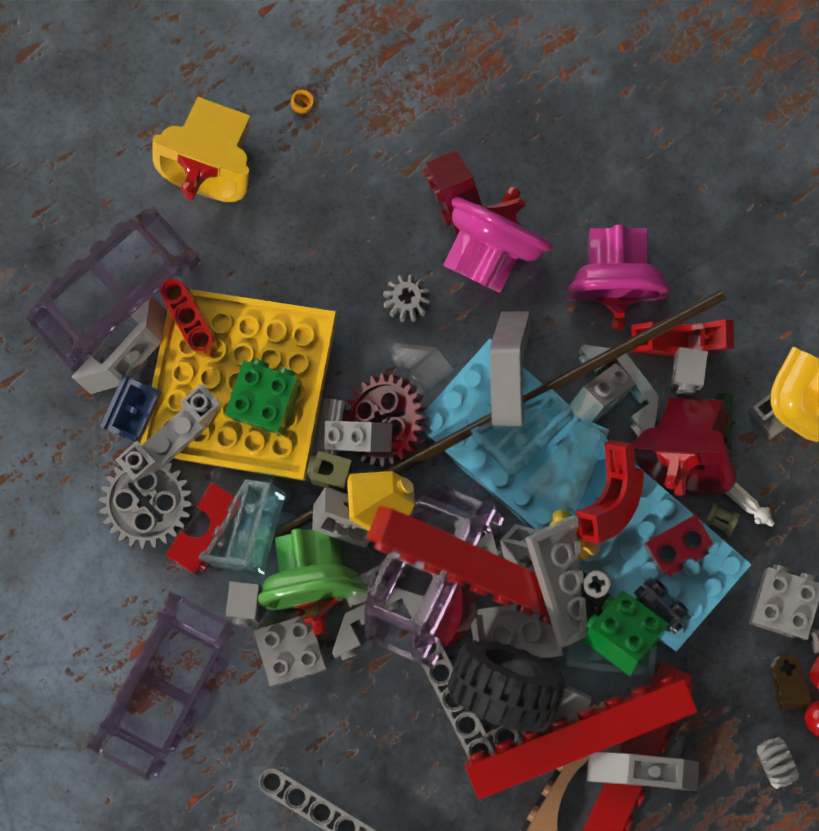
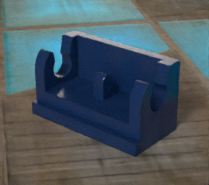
[100,374,162,442]

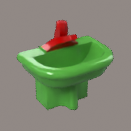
[257,529,368,635]

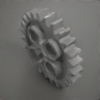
[99,463,193,549]

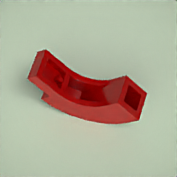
[631,319,734,356]
[576,440,644,544]

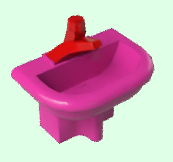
[443,187,553,293]
[566,225,671,331]

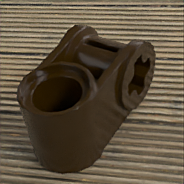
[770,655,811,712]

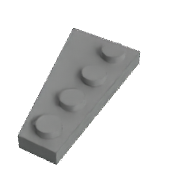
[525,516,588,647]

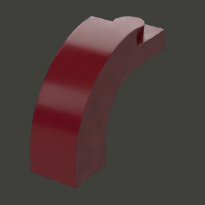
[419,562,477,647]

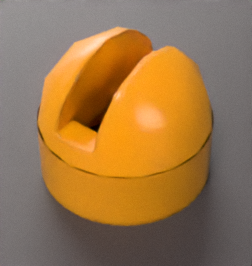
[291,90,314,115]

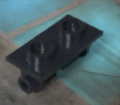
[633,577,692,634]

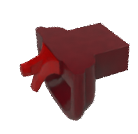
[630,398,737,495]

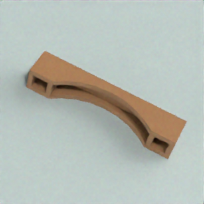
[519,701,617,831]

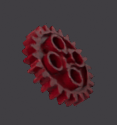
[343,374,429,468]

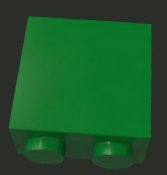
[224,359,302,436]
[583,590,669,676]

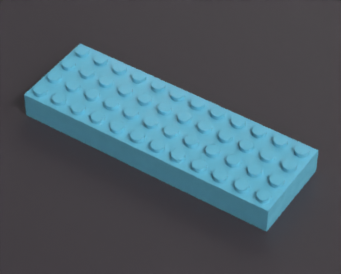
[420,339,751,653]

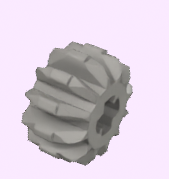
[383,274,431,322]
[757,737,799,789]

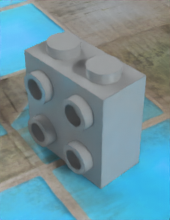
[748,564,819,641]
[254,611,327,687]

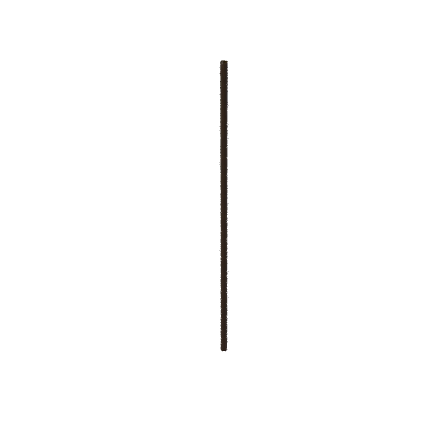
[213,289,726,572]

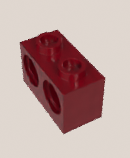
[643,514,714,576]

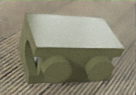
[307,451,353,492]

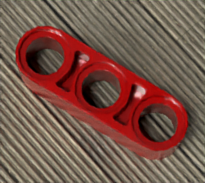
[160,279,219,357]

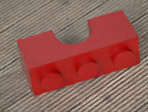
[165,483,243,576]

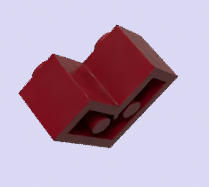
[425,150,482,235]

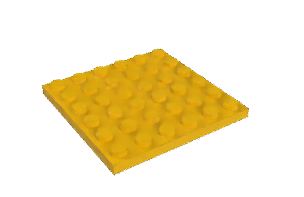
[140,288,338,481]

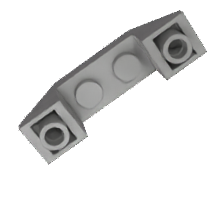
[72,293,166,394]
[578,345,659,438]
[116,383,221,482]
[332,588,438,661]
[587,752,699,791]

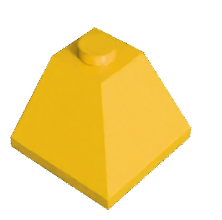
[347,471,415,531]

